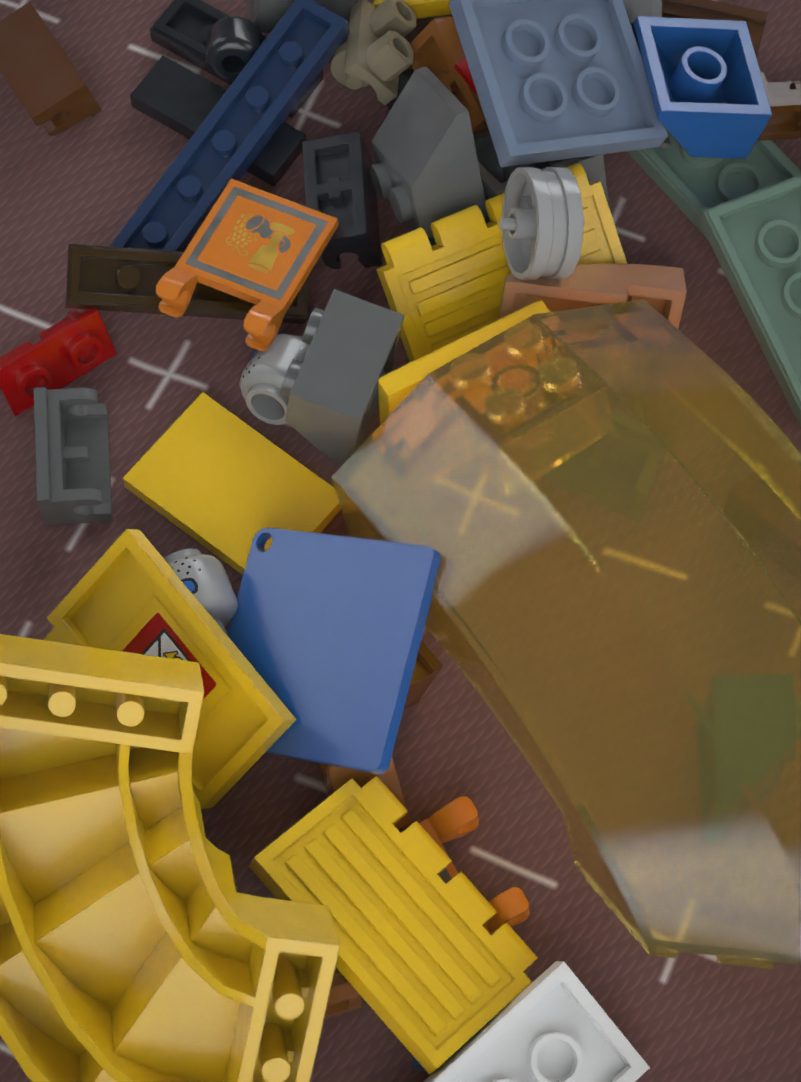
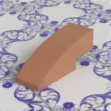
[498,263,687,349]

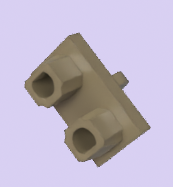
[330,0,417,105]

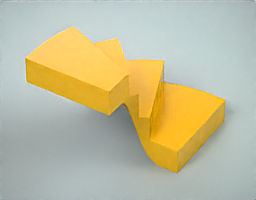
[0,634,340,1082]

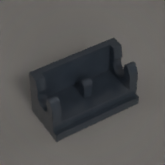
[302,131,382,270]

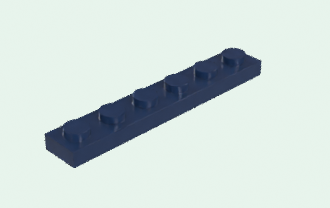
[109,0,350,252]

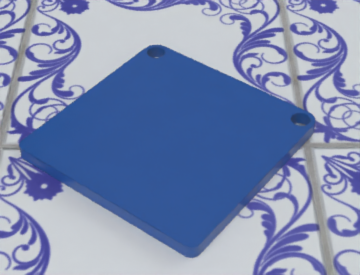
[227,528,442,774]

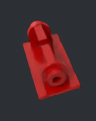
[0,308,116,417]

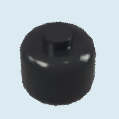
[205,16,264,82]

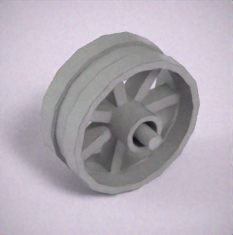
[499,167,585,280]

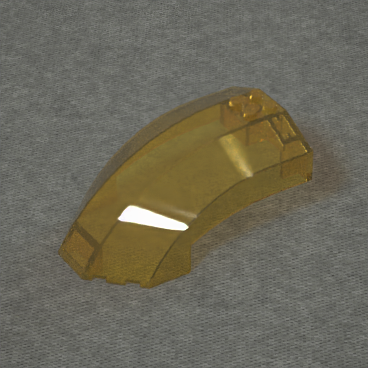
[332,299,801,969]

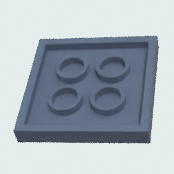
[449,0,668,167]

